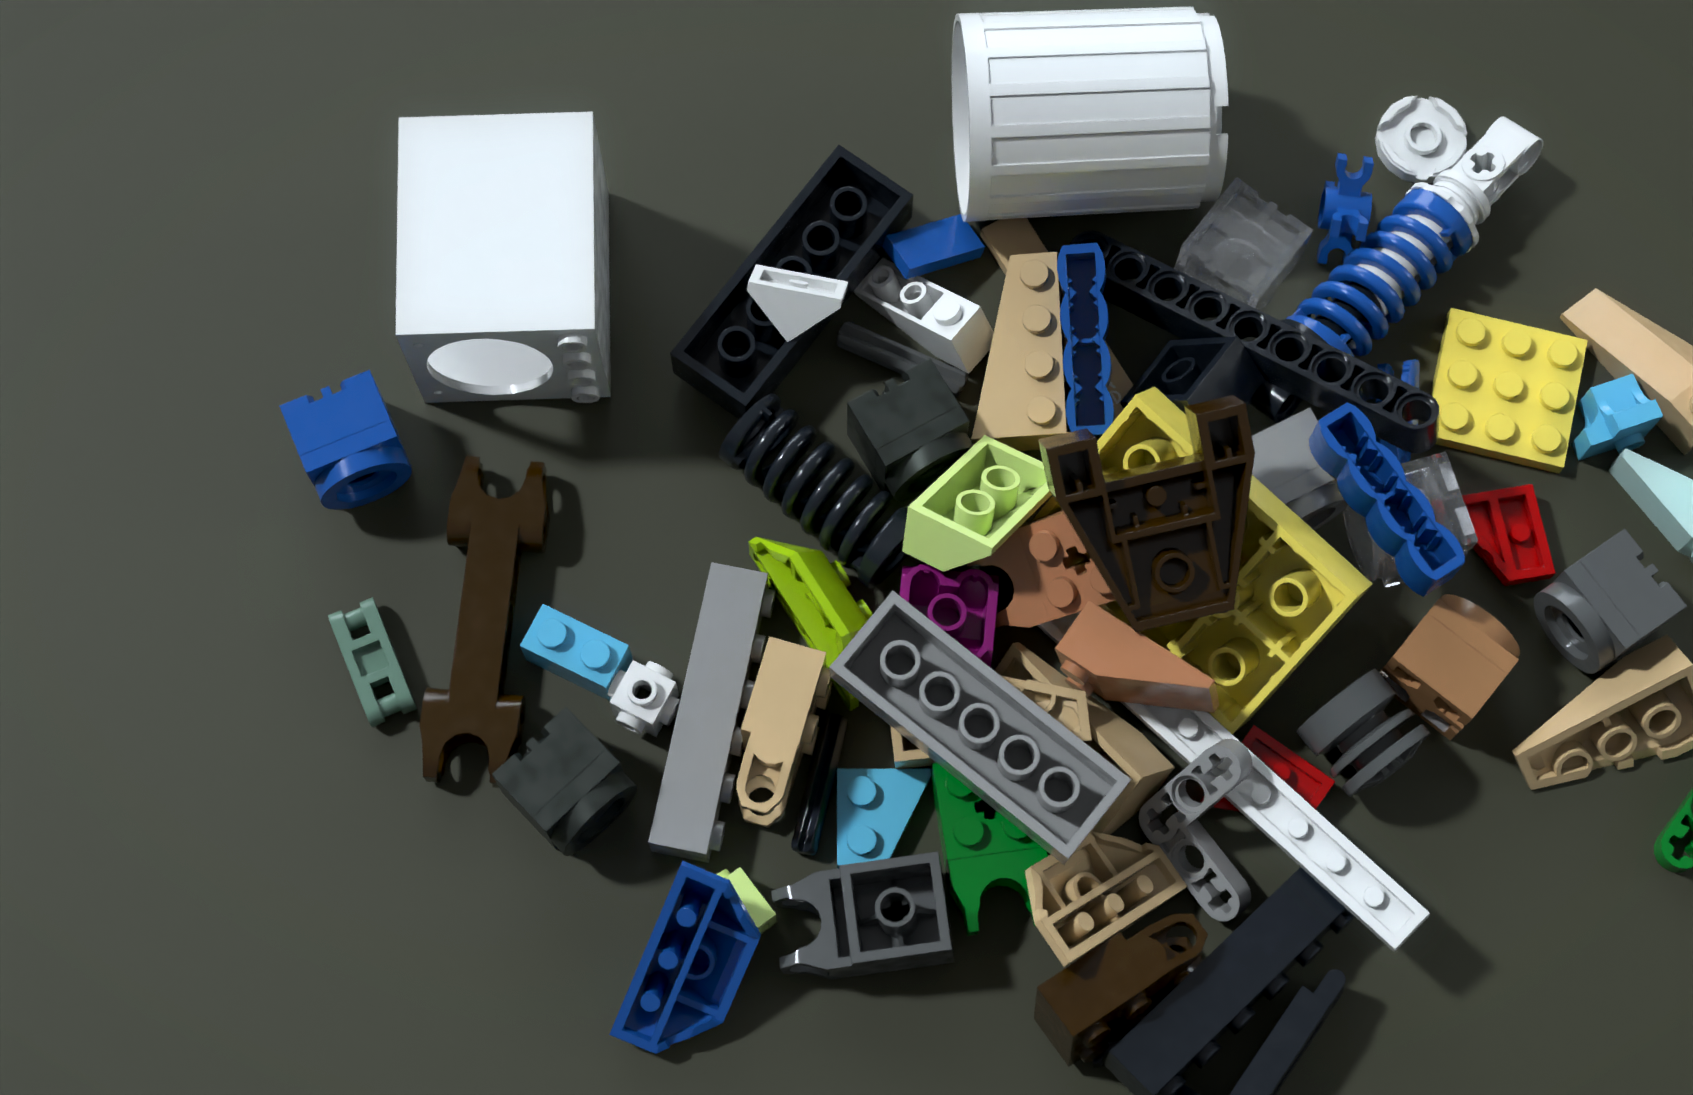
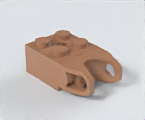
[967,510,1115,628]

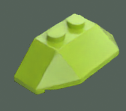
[748,537,873,711]

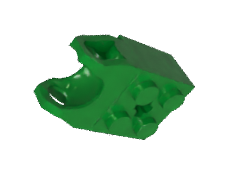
[931,763,1048,936]

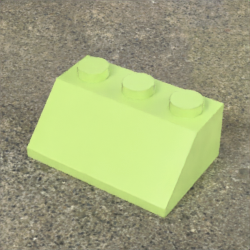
[902,435,1052,572]

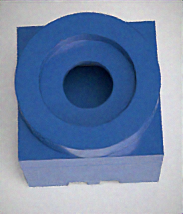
[280,370,412,510]

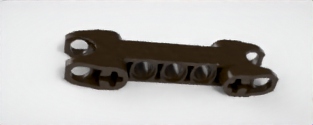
[419,456,550,788]

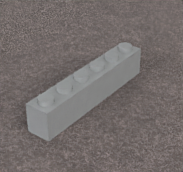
[648,562,776,863]

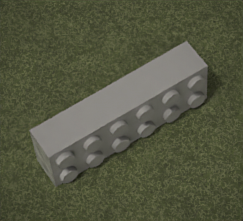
[829,590,1131,865]

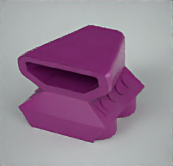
[900,564,999,668]

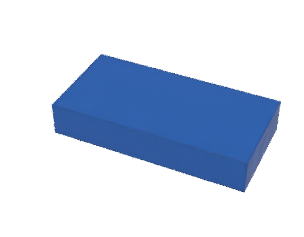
[882,214,985,280]

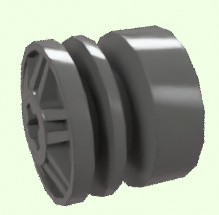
[1296,668,1431,797]

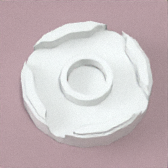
[1375,96,1467,183]

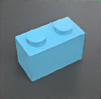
[520,604,633,701]

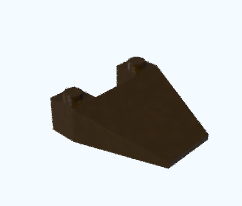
[1038,395,1255,632]

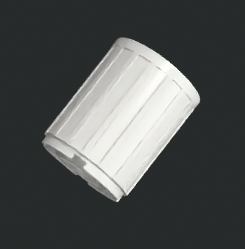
[952,7,1228,222]

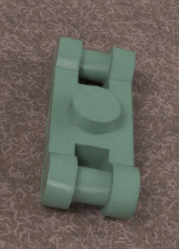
[328,597,418,728]

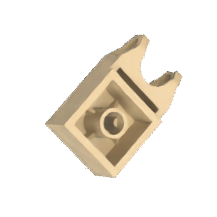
[736,636,833,828]

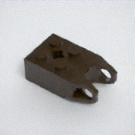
[1034,914,1208,1067]

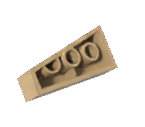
[971,252,1069,451]

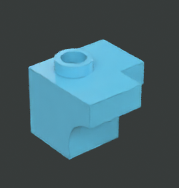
[1571,374,1663,461]

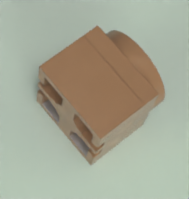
[1380,594,1520,740]

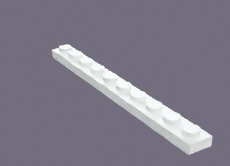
[1037,611,1430,953]

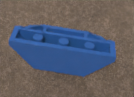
[609,860,761,1054]

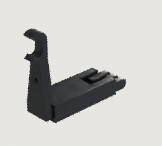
[1093,969,1346,1095]

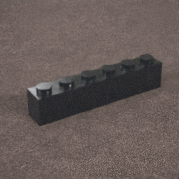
[1104,867,1355,1095]

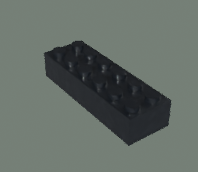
[670,144,914,419]

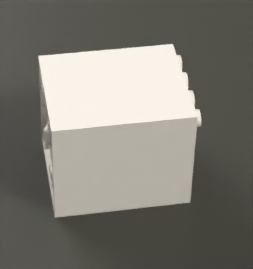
[395,112,611,403]

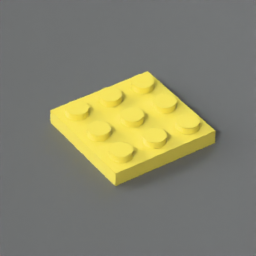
[1425,308,1588,474]

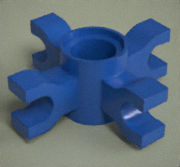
[1317,153,1374,264]

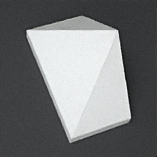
[747,264,848,342]

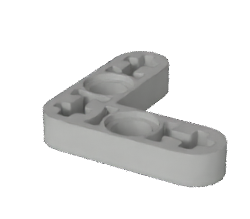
[1139,739,1253,921]

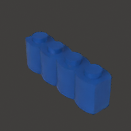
[1057,243,1115,438]
[1309,402,1465,597]

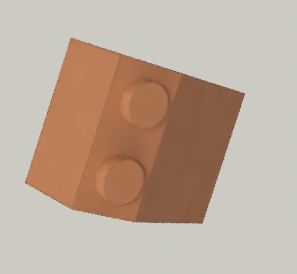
[1055,601,1220,713]

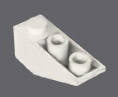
[854,258,994,374]

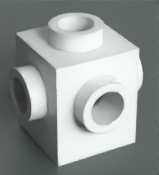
[607,660,680,737]

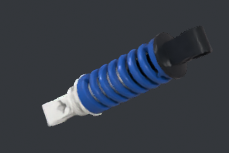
[1250,116,1543,423]

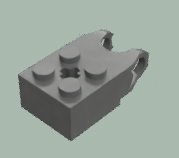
[771,852,955,980]

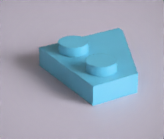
[837,769,931,869]

